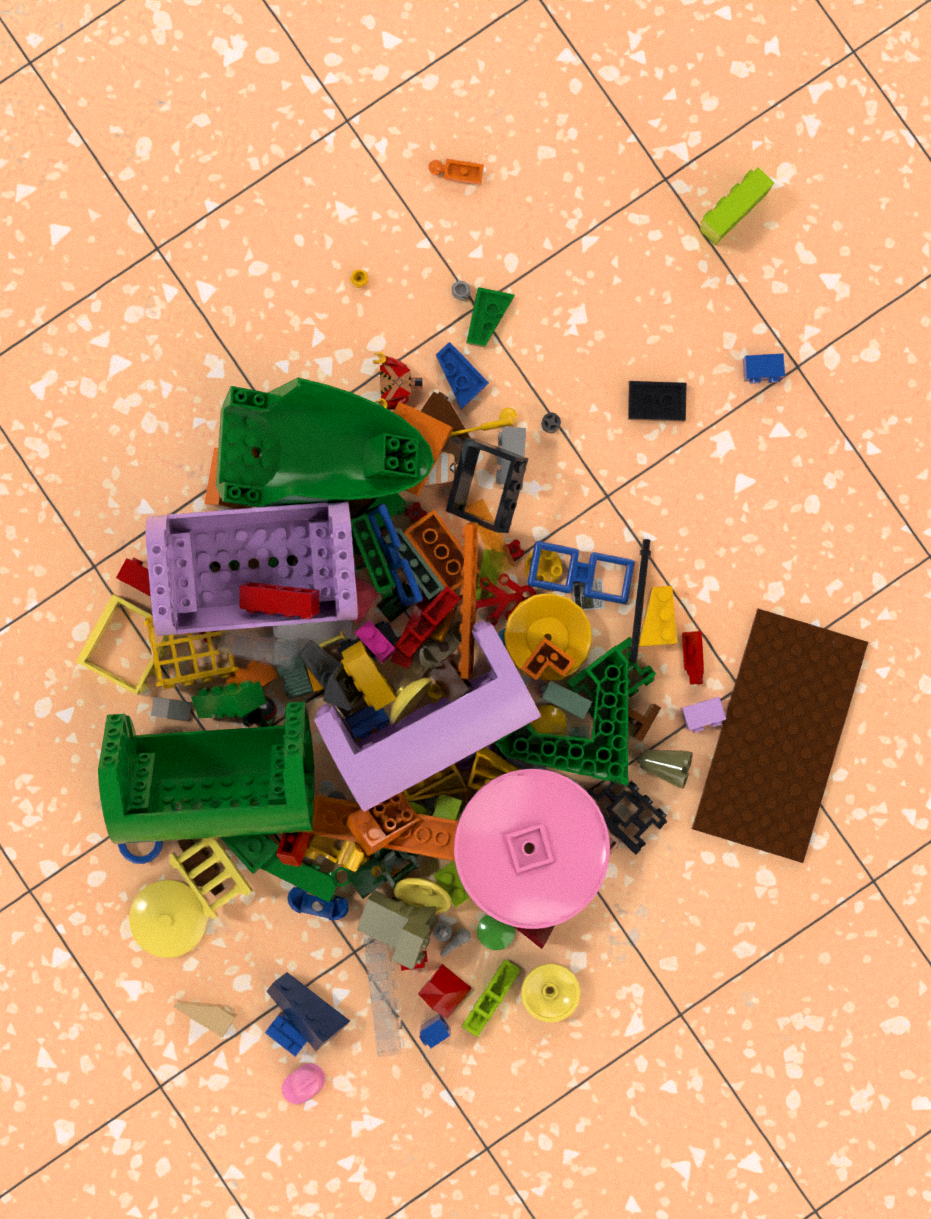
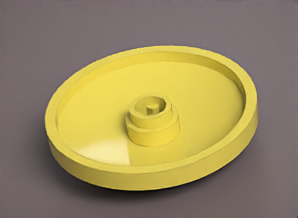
[129,879,207,958]

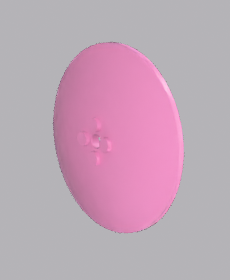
[454,769,610,929]

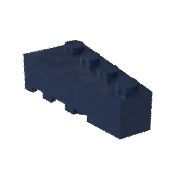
[266,972,350,1051]

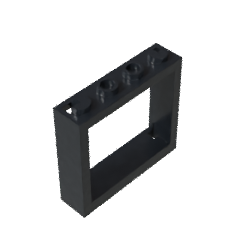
[446,438,529,533]

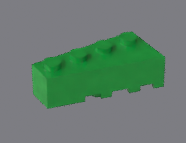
[191,680,267,719]

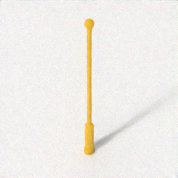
[449,416,514,437]

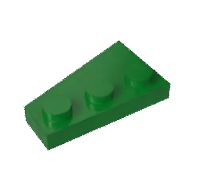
[466,287,515,348]

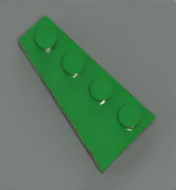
[213,806,279,874]

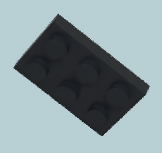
[628,381,687,422]

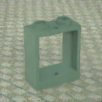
[539,681,592,719]

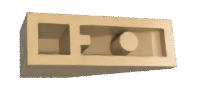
[173,1001,237,1038]

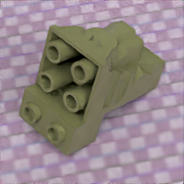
[357,890,437,970]

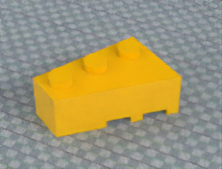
[639,586,677,647]

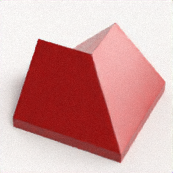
[418,964,472,1019]

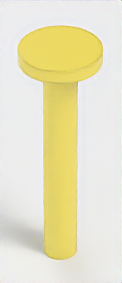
[319,630,347,648]

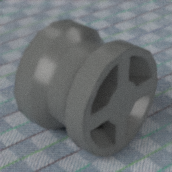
[541,412,561,434]

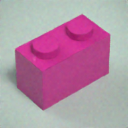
[355,620,397,664]

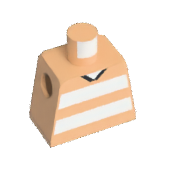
[423,452,458,488]

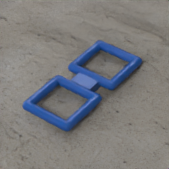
[365,503,423,607]
[528,541,635,604]

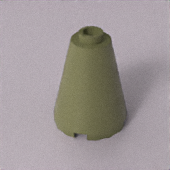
[638,750,693,789]

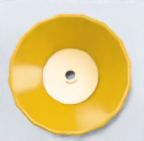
[504,593,593,681]

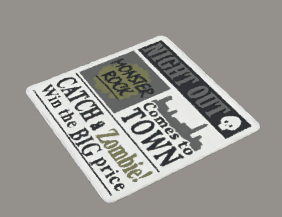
[573,578,605,610]

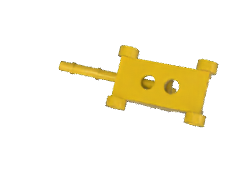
[305,835,413,880]

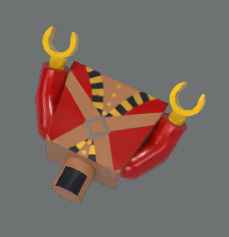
[373,352,423,410]

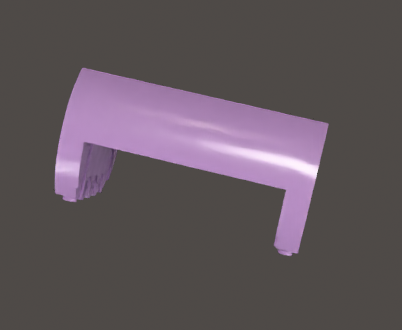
[146,501,358,636]
[314,620,541,812]

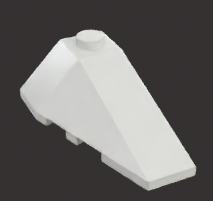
[273,620,352,657]

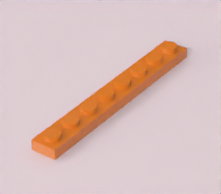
[458,522,478,679]

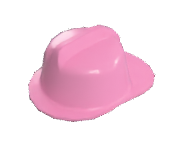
[282,1063,325,1104]

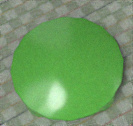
[477,914,515,950]

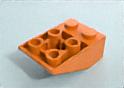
[346,792,420,856]

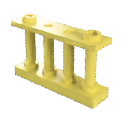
[169,838,254,919]

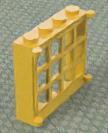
[143,616,240,690]

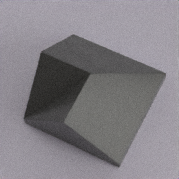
[323,662,362,711]

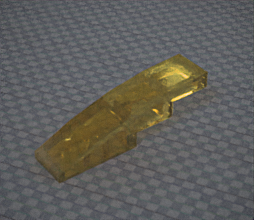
[466,499,516,574]

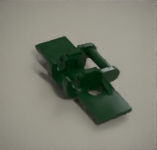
[347,848,420,899]

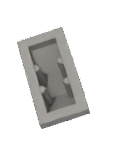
[151,697,192,721]

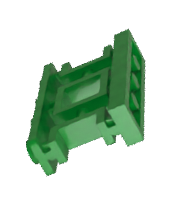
[566,637,656,719]

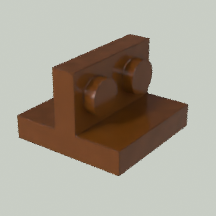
[628,704,661,742]

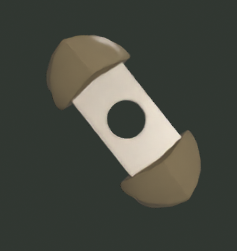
[420,621,462,668]

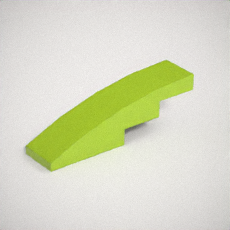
[461,959,521,1038]

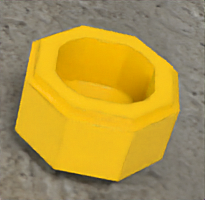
[499,407,518,427]

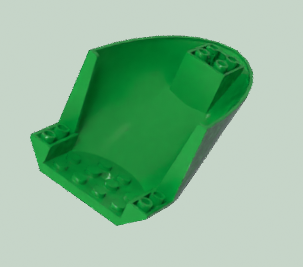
[216,377,435,507]

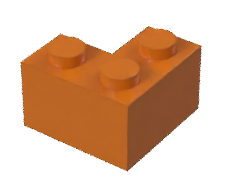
[521,637,575,681]
[224,658,278,688]

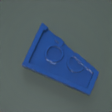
[436,342,489,410]

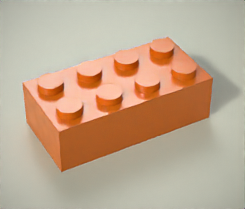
[403,510,480,592]

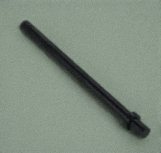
[629,539,651,663]

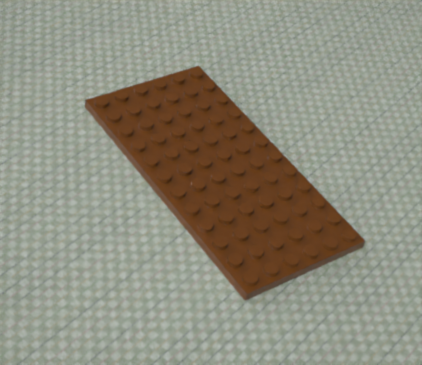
[691,608,868,863]

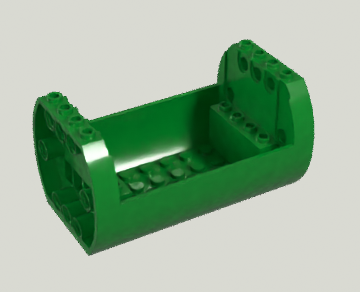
[98,702,315,844]

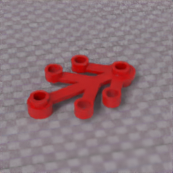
[475,573,536,626]

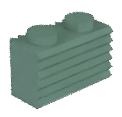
[277,656,314,699]

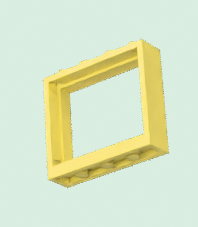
[76,594,176,695]

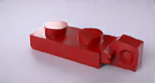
[682,631,704,685]

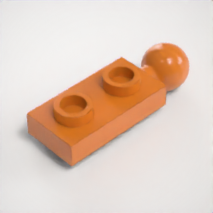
[428,159,484,185]

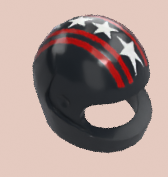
[243,696,277,727]

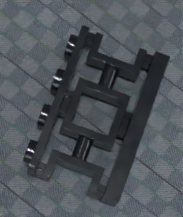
[587,780,668,855]

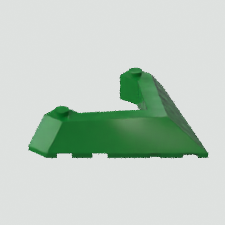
[494,645,628,785]

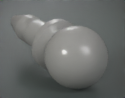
[440,928,471,956]

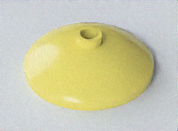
[390,678,432,725]
[394,877,451,914]
[521,963,580,1022]

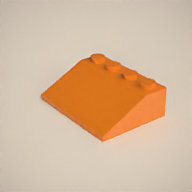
[394,402,453,496]

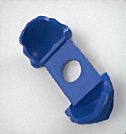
[287,887,349,921]

